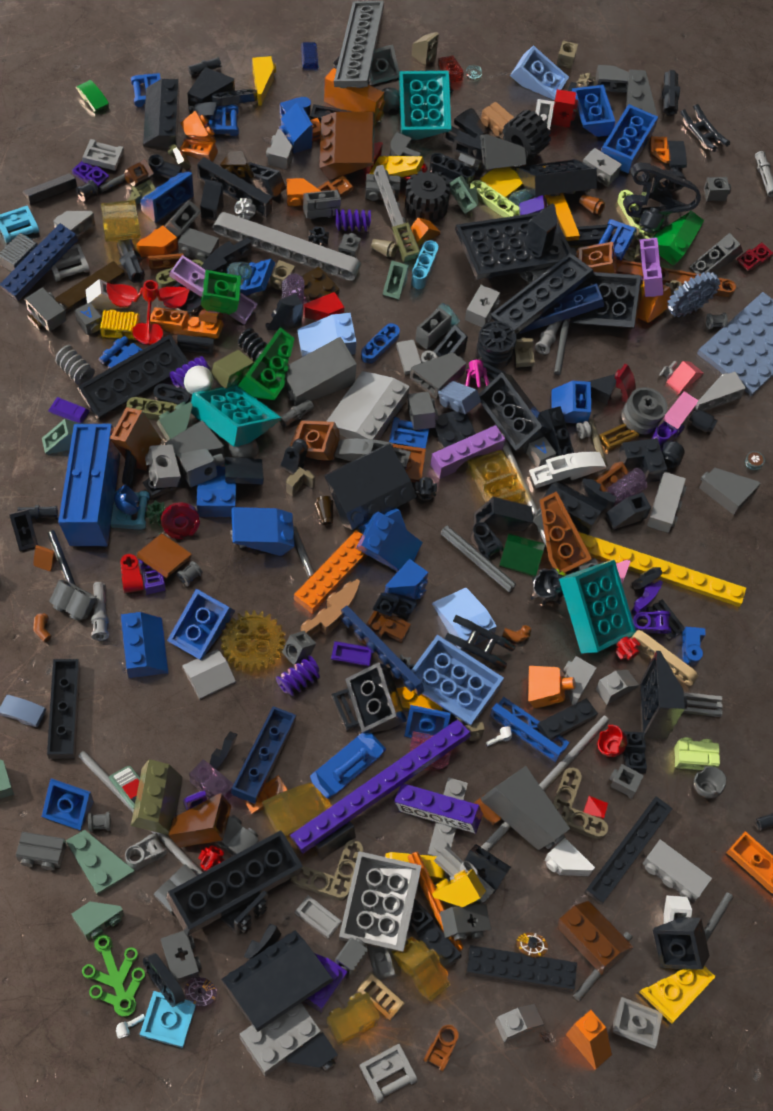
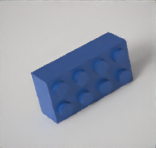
[601,104,658,173]

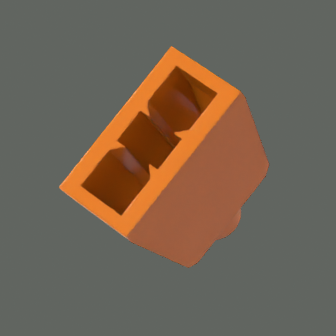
[528,666,576,709]

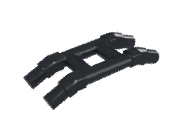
[680,104,730,152]
[445,615,515,669]

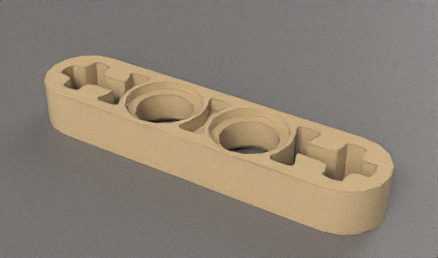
[631,630,698,685]

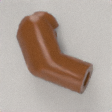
[33,613,52,643]
[502,625,531,643]

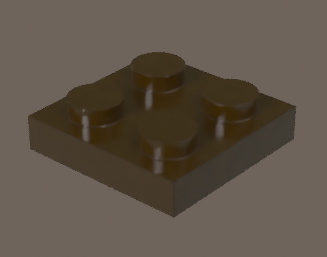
[291,266,340,303]

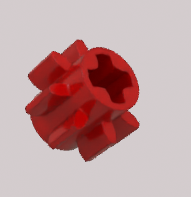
[615,636,640,661]
[198,846,225,871]

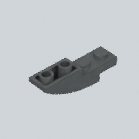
[334,438,411,471]

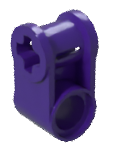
[652,421,685,448]
[633,611,672,634]

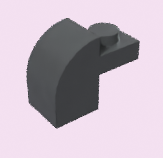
[390,132,421,157]

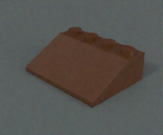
[320,112,375,180]

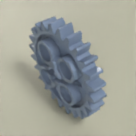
[667,272,721,317]

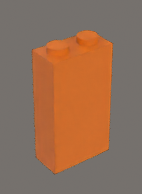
[324,68,385,126]

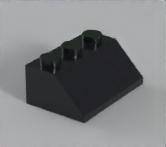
[540,481,606,535]
[345,662,407,733]

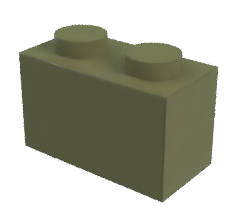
[211,349,254,389]

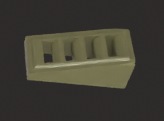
[392,222,420,262]

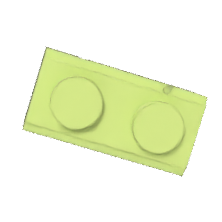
[674,737,720,770]

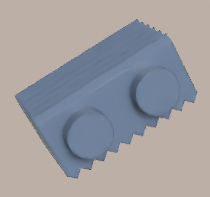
[438,380,481,414]

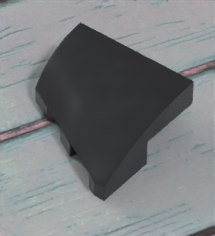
[454,108,489,138]
[265,294,302,330]

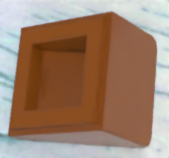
[33,545,57,571]

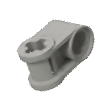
[125,833,168,871]

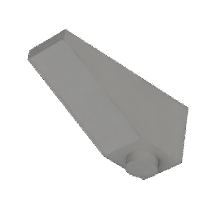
[694,372,746,412]

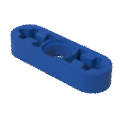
[361,323,400,364]

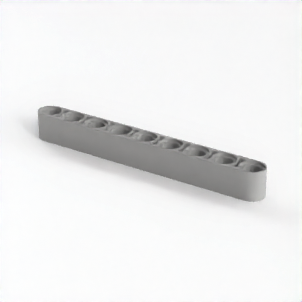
[213,212,361,280]

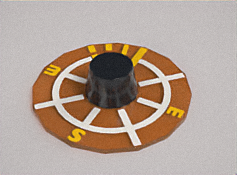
[516,932,548,957]

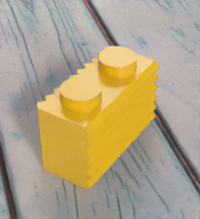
[100,310,141,340]

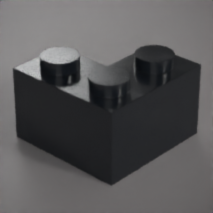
[618,438,667,483]

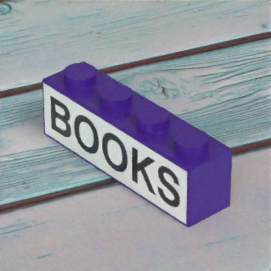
[394,784,483,833]

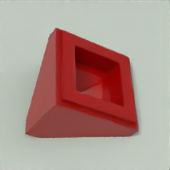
[583,796,608,820]

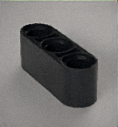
[429,153,475,187]

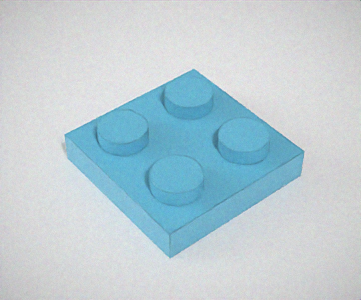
[140,991,197,1048]

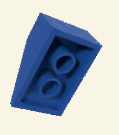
[197,466,237,517]
[232,507,294,556]
[356,512,423,572]
[167,589,236,660]

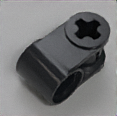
[280,439,308,475]
[470,522,504,560]

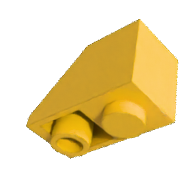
[432,869,486,907]

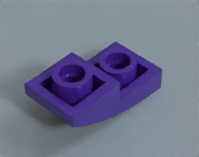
[72,160,109,187]
[631,580,663,616]

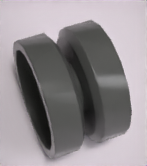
[621,387,667,434]

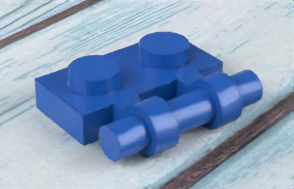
[99,336,142,369]

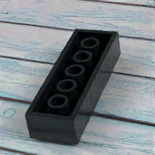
[166,830,303,936]

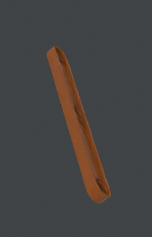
[616,259,736,297]

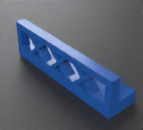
[490,697,570,763]

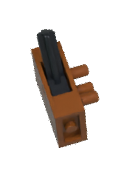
[110,407,162,485]

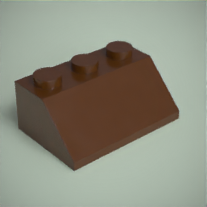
[558,900,633,976]

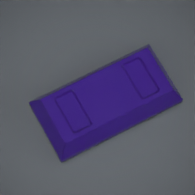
[48,397,90,424]
[331,641,372,666]

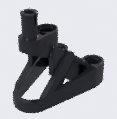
[623,162,701,218]

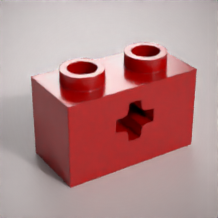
[551,89,578,127]

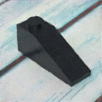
[245,162,287,197]

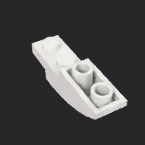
[529,452,606,488]

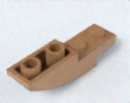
[301,579,360,637]

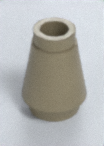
[371,239,398,258]

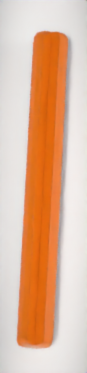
[408,852,463,951]

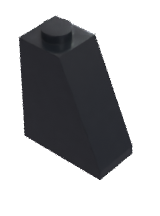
[187,67,235,106]
[474,497,533,531]

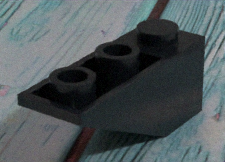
[539,406,574,457]

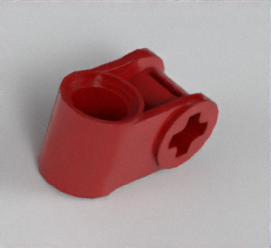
[120,554,144,594]

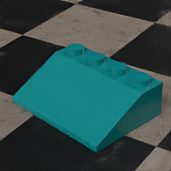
[399,71,451,140]
[191,384,281,447]
[559,560,636,653]

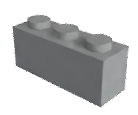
[647,472,687,533]
[642,839,712,903]

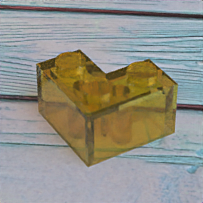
[392,936,450,1001]
[326,992,380,1046]

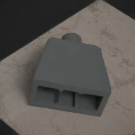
[177,449,225,487]

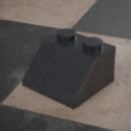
[653,917,710,970]

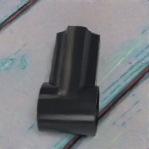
[148,154,183,179]

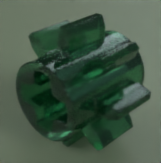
[145,500,166,525]

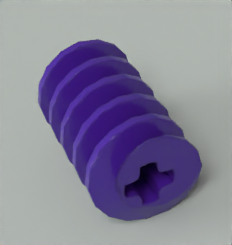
[336,209,371,232]
[170,356,210,389]
[276,655,320,696]

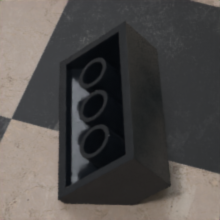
[143,79,179,147]

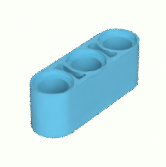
[411,241,439,289]

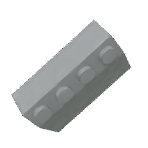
[327,371,410,440]
[339,851,422,952]

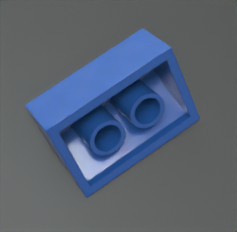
[572,85,615,137]
[141,172,194,223]
[121,612,169,678]

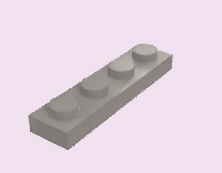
[374,165,406,235]
[427,777,468,856]

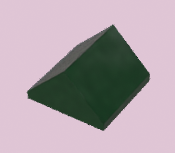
[499,534,545,577]

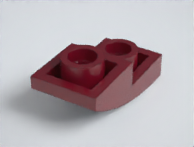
[737,242,773,271]
[615,364,636,403]

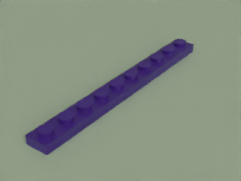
[290,719,471,853]

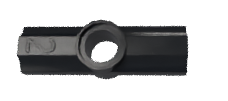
[661,70,680,116]
[117,237,145,283]

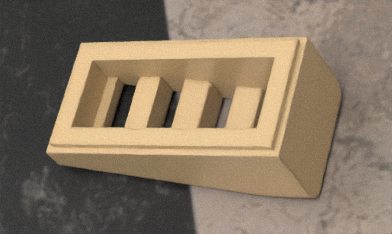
[357,972,405,1020]

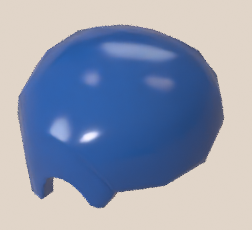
[114,485,141,515]

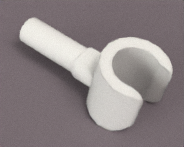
[485,726,512,747]
[116,1014,145,1039]

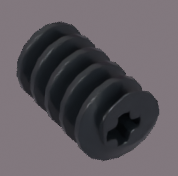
[238,328,267,362]

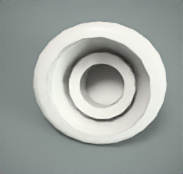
[184,366,213,395]

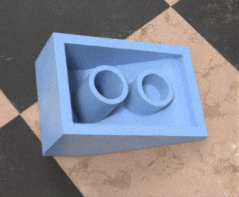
[510,45,569,100]
[297,313,356,357]
[432,588,497,651]

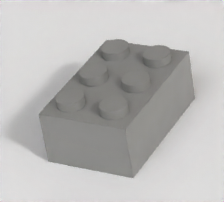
[239,1003,321,1076]

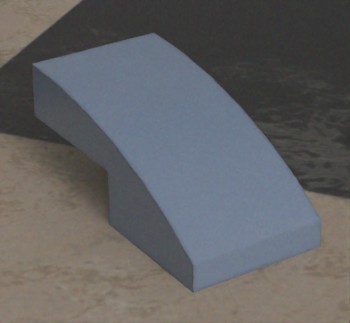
[0,695,47,727]

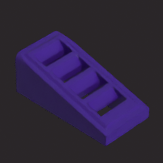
[138,559,166,595]
[183,791,207,811]

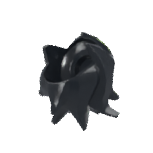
[531,568,566,605]

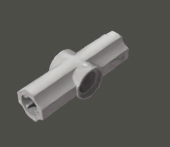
[434,846,494,904]

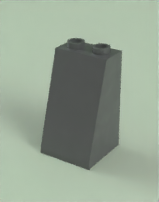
[284,337,357,406]
[480,766,570,850]

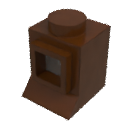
[124,159,154,187]

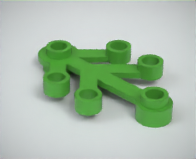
[82,934,145,1017]

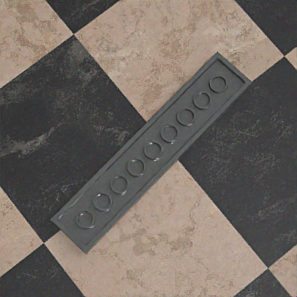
[334,1,384,88]

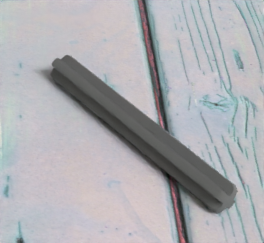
[441,525,516,592]

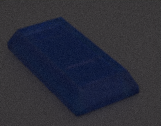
[301,42,319,69]

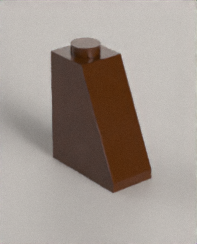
[169,793,231,847]

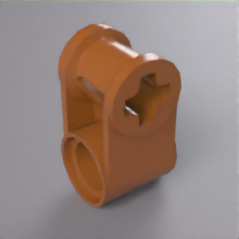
[423,1025,459,1072]

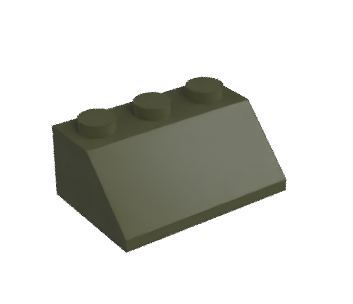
[131,759,183,835]

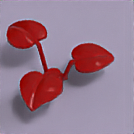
[106,280,190,345]

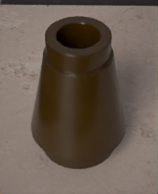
[315,496,334,525]

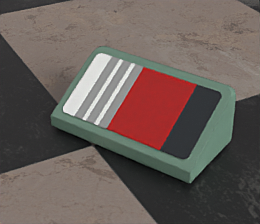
[108,766,140,809]

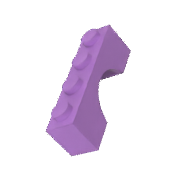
[640,238,663,297]
[430,425,505,479]

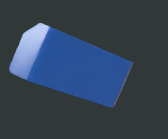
[310,733,386,799]

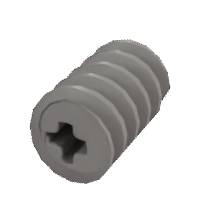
[55,345,95,385]

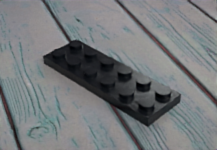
[490,253,594,334]
[77,334,188,419]

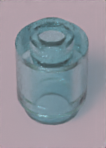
[227,262,252,280]

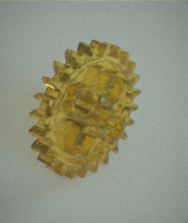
[221,610,285,672]

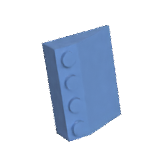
[411,635,504,726]

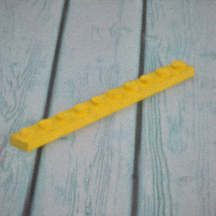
[578,532,746,607]

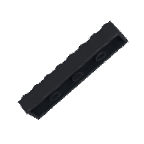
[197,157,272,217]
[47,659,80,759]
[466,945,577,993]

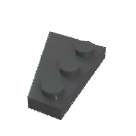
[626,69,658,121]

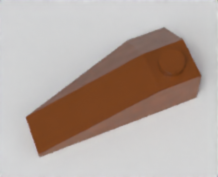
[539,491,592,574]

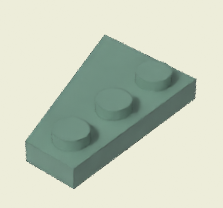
[66,830,135,896]

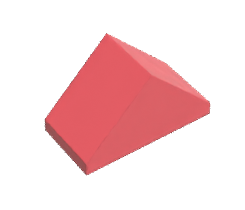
[666,361,704,394]

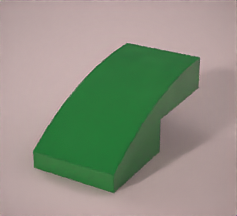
[76,80,109,113]

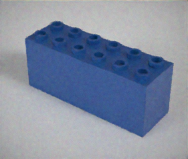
[58,424,121,546]

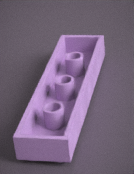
[169,255,258,325]

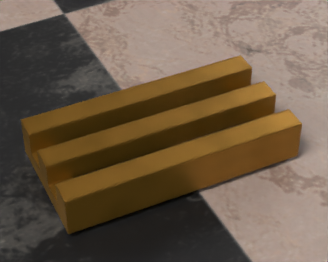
[599,424,639,451]

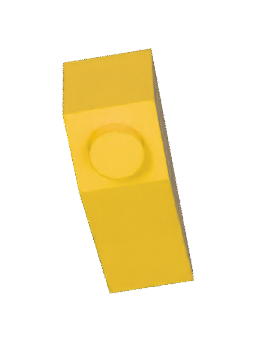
[252,56,276,106]

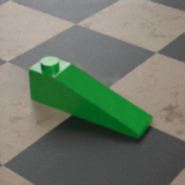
[652,210,704,266]
[238,328,295,400]

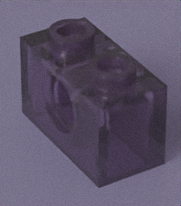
[189,759,234,801]

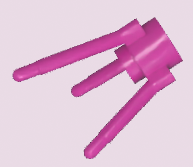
[465,360,490,388]

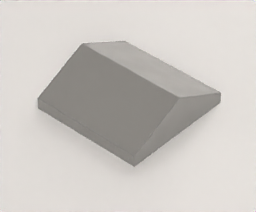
[182,649,236,700]
[613,997,662,1049]

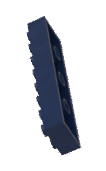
[0,223,79,301]
[519,284,604,334]
[231,706,296,804]

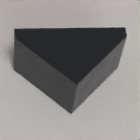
[433,325,468,357]
[587,374,616,405]
[9,509,38,551]

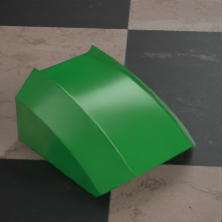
[201,270,241,315]

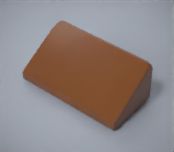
[148,253,184,269]
[594,462,631,493]

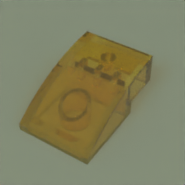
[101,200,141,242]
[468,450,526,503]
[262,782,332,840]

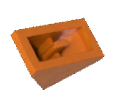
[403,218,440,247]

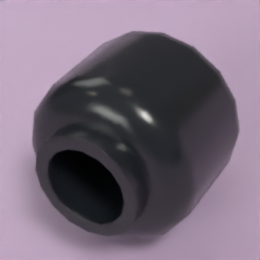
[639,207,664,234]
[661,441,685,469]

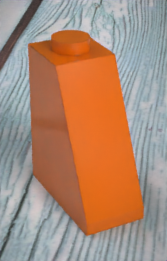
[566,1010,612,1070]

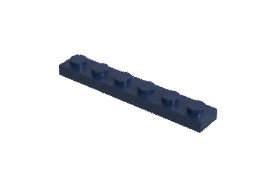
[341,605,425,696]

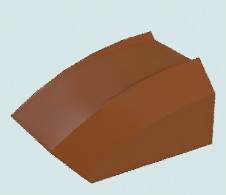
[575,242,617,274]
[290,421,340,461]

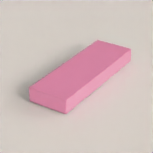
[663,391,699,429]

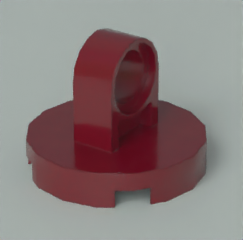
[161,502,200,539]

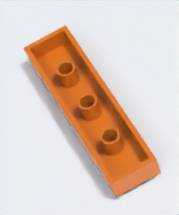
[294,530,368,614]
[726,831,773,894]

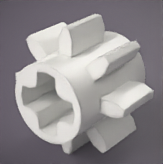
[234,198,256,220]

